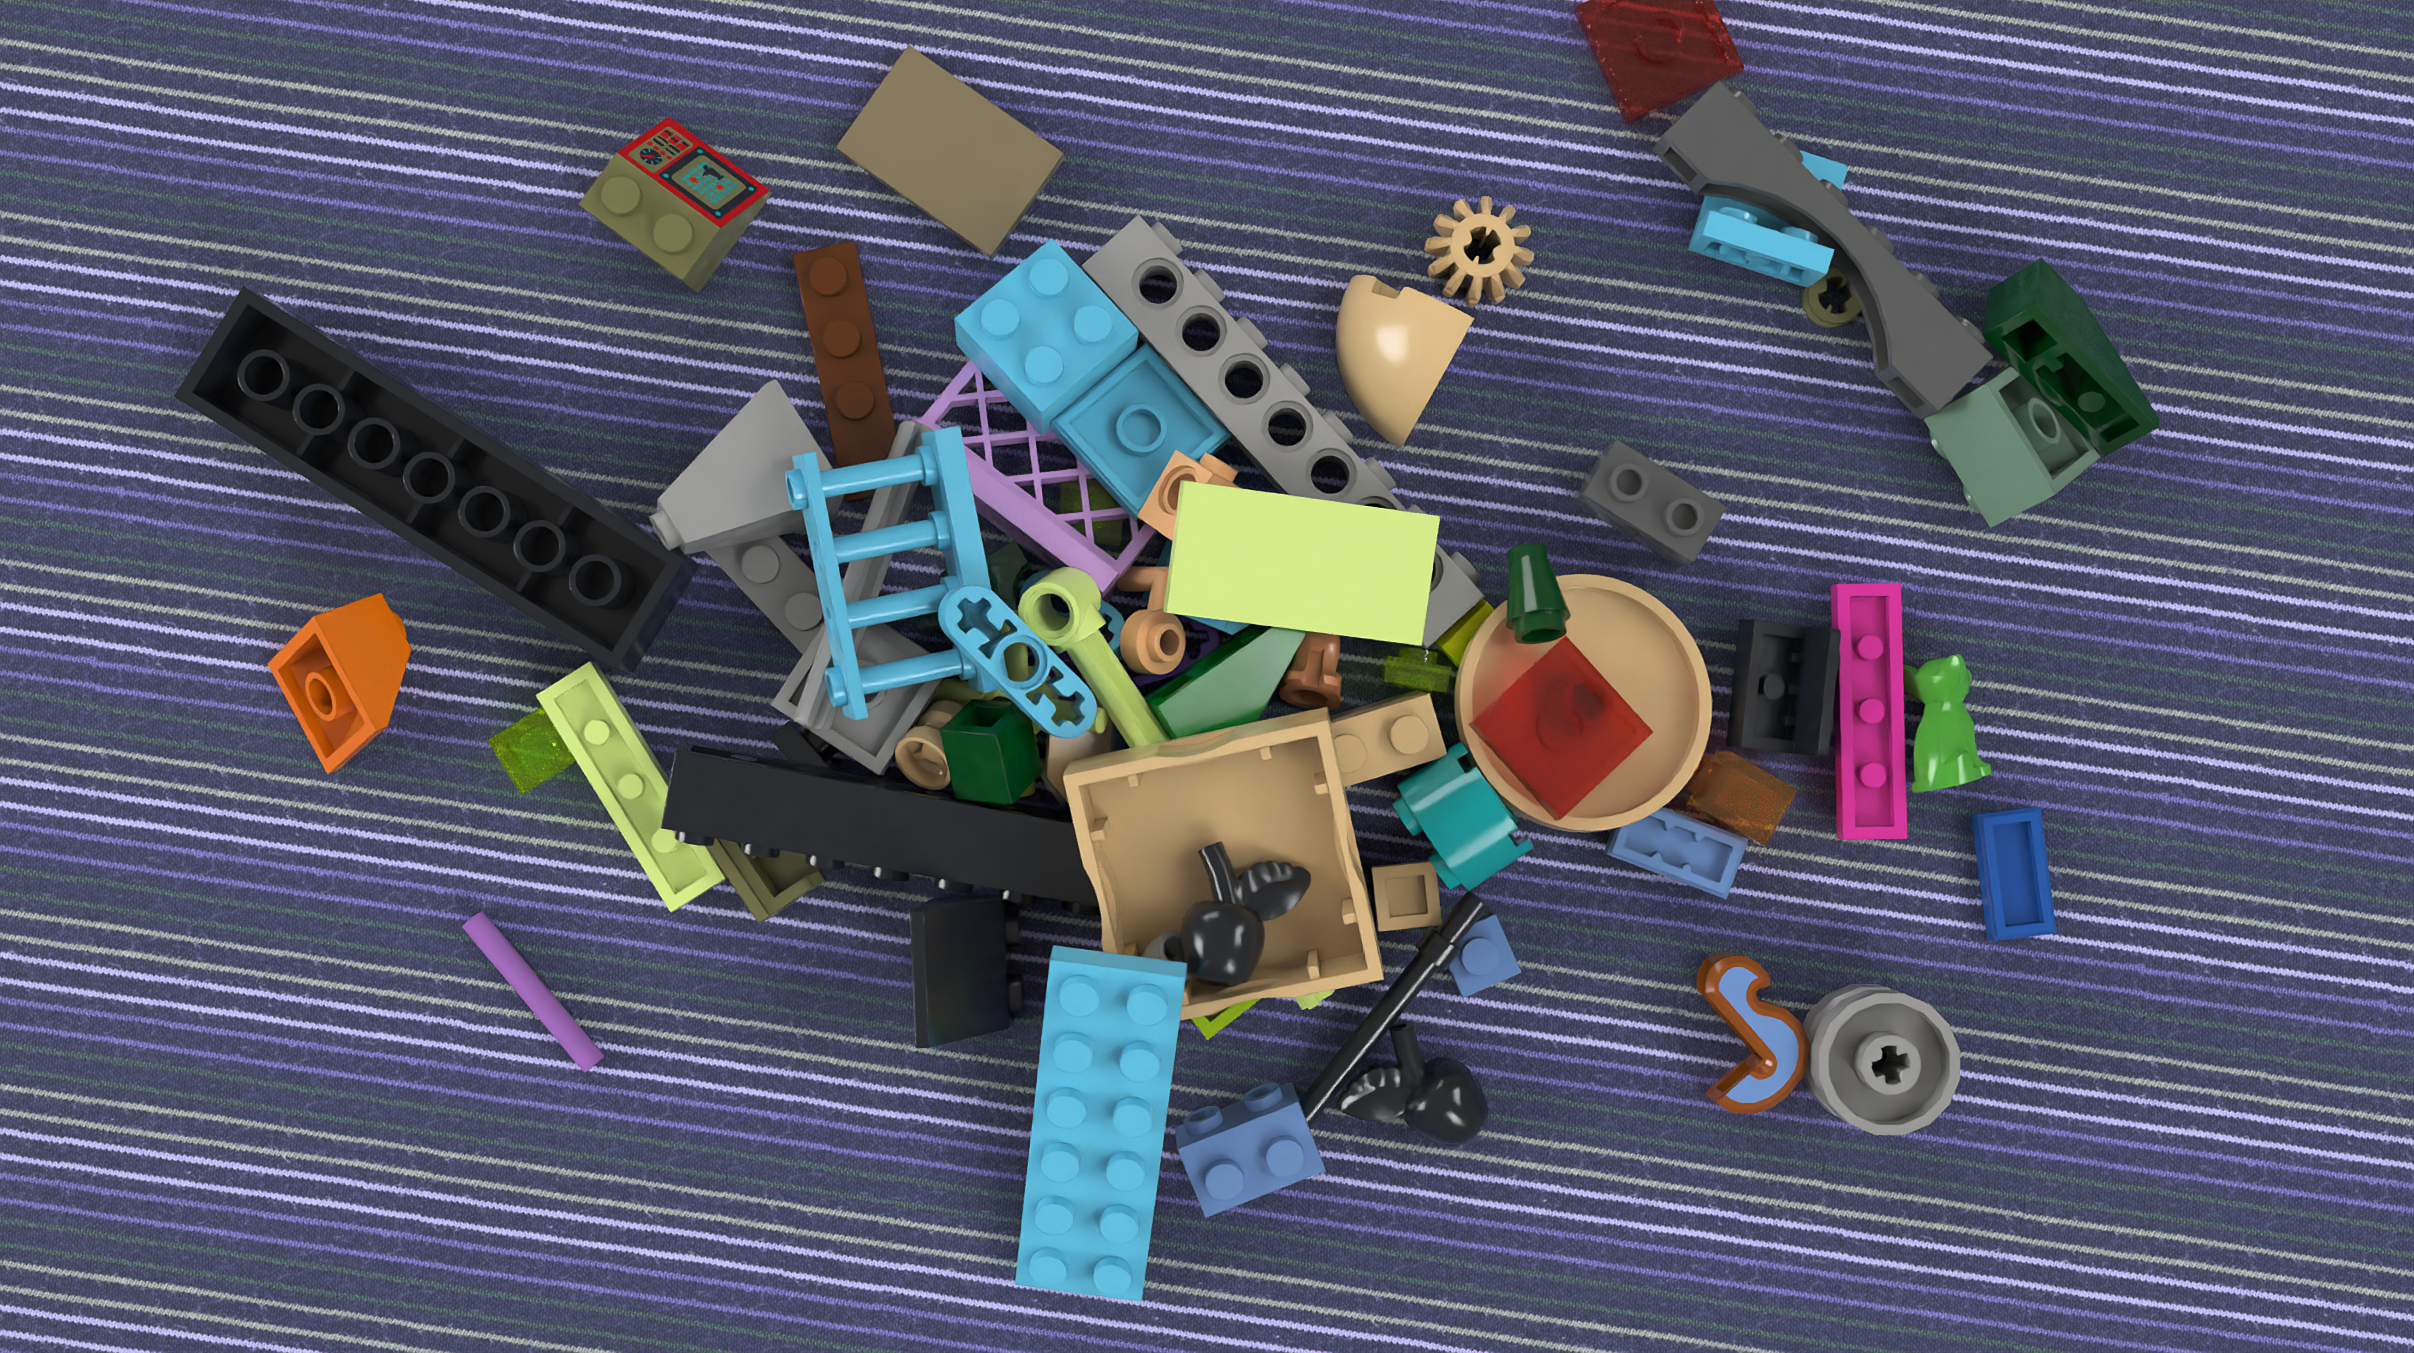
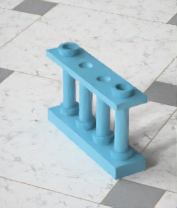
[785,426,1008,720]

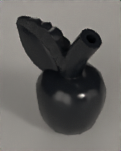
[1180,841,1311,987]
[1337,1021,1489,1147]

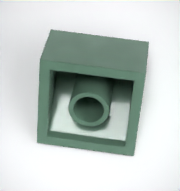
[1924,364,2100,528]

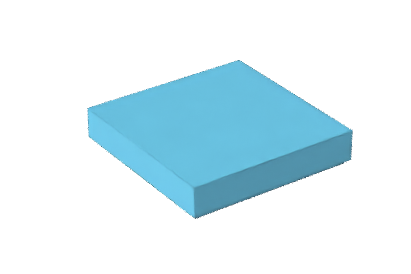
[1050,343,1231,522]

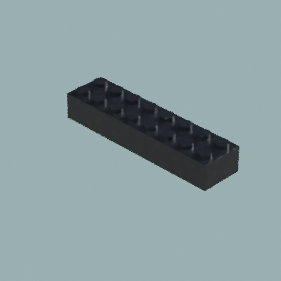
[174,286,701,672]

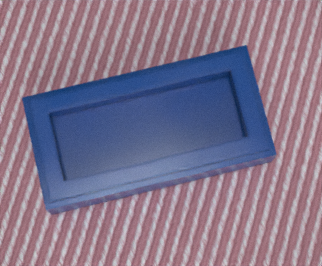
[1971,806,2057,941]

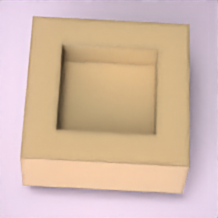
[1371,860,1442,932]

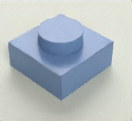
[1448,912,1521,998]

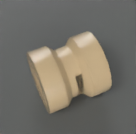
[895,700,963,790]

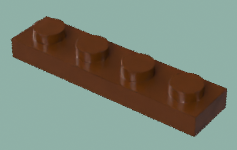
[792,241,898,503]

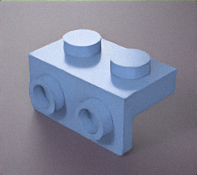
[1175,1082,1326,1218]

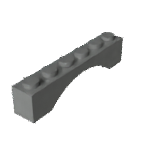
[1652,80,1994,420]

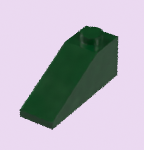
[1982,257,2160,456]

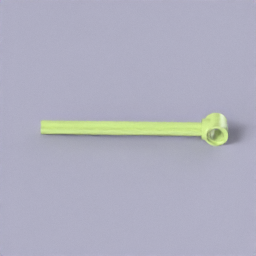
[1018,567,1335,1010]

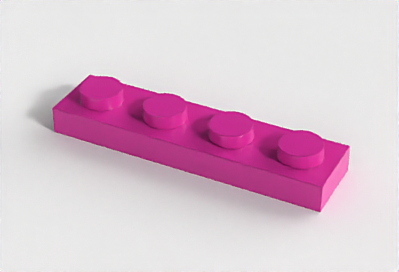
[1831,583,1907,840]

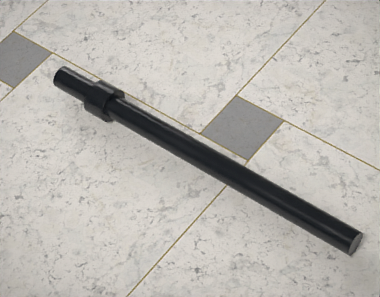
[1248,891,1488,1203]

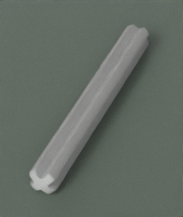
[794,420,932,731]

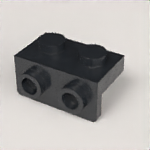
[1726,619,1841,757]

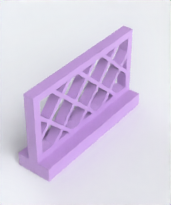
[912,359,1158,601]

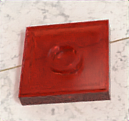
[1574,0,1745,125]
[1468,636,1653,821]

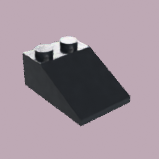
[910,895,1024,1048]

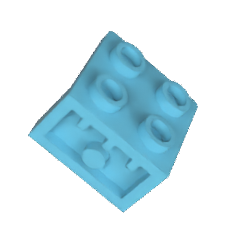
[1688,150,1847,288]

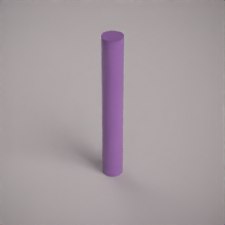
[462,911,605,1073]

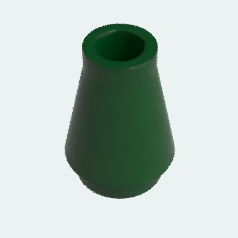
[1506,543,1571,644]

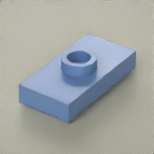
[1603,807,1749,899]

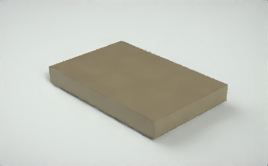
[836,45,1065,260]

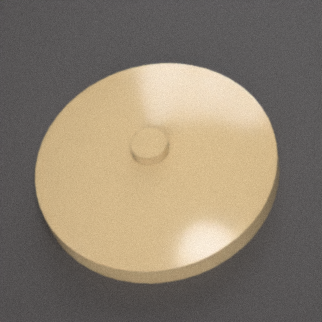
[1454,574,1712,833]

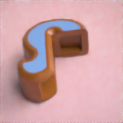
[1696,951,1810,1114]

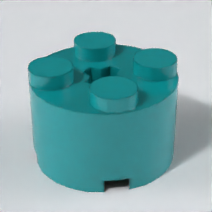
[1392,741,1534,891]

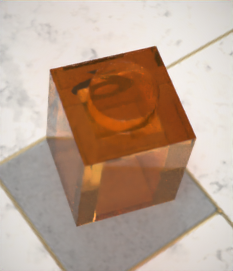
[1686,751,1797,846]

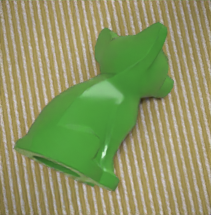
[1903,654,1992,793]

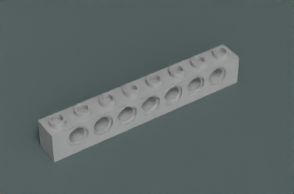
[1081,214,1484,650]

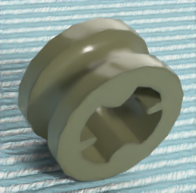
[1802,267,1862,328]

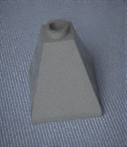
[649,379,845,555]

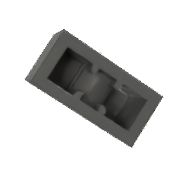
[1571,439,1727,568]

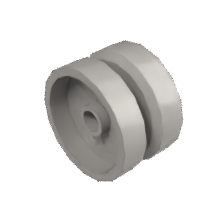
[1802,984,1960,1135]

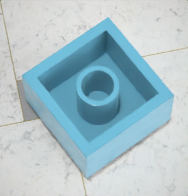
[954,238,1139,436]

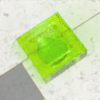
[1059,480,1123,546]
[1379,647,1451,694]
[488,706,577,795]

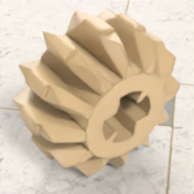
[1424,196,1534,307]

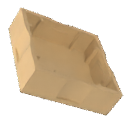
[1062,707,1384,1021]

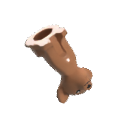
[1279,631,1343,710]

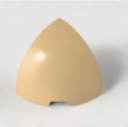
[1335,275,1474,449]

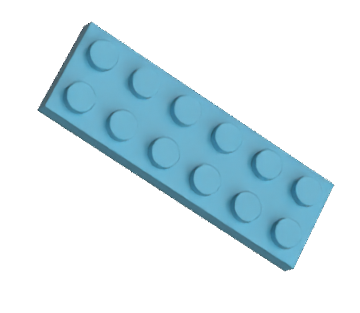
[1015,945,1187,1302]

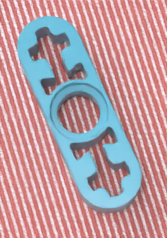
[938,585,1097,739]

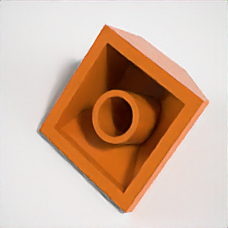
[268,593,412,774]

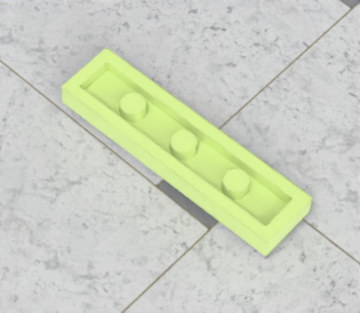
[536,661,727,912]

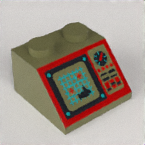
[578,117,772,294]

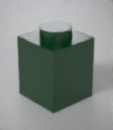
[940,699,1043,806]

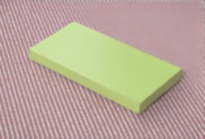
[1163,480,1440,646]

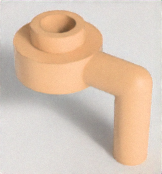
[1117,566,1186,675]

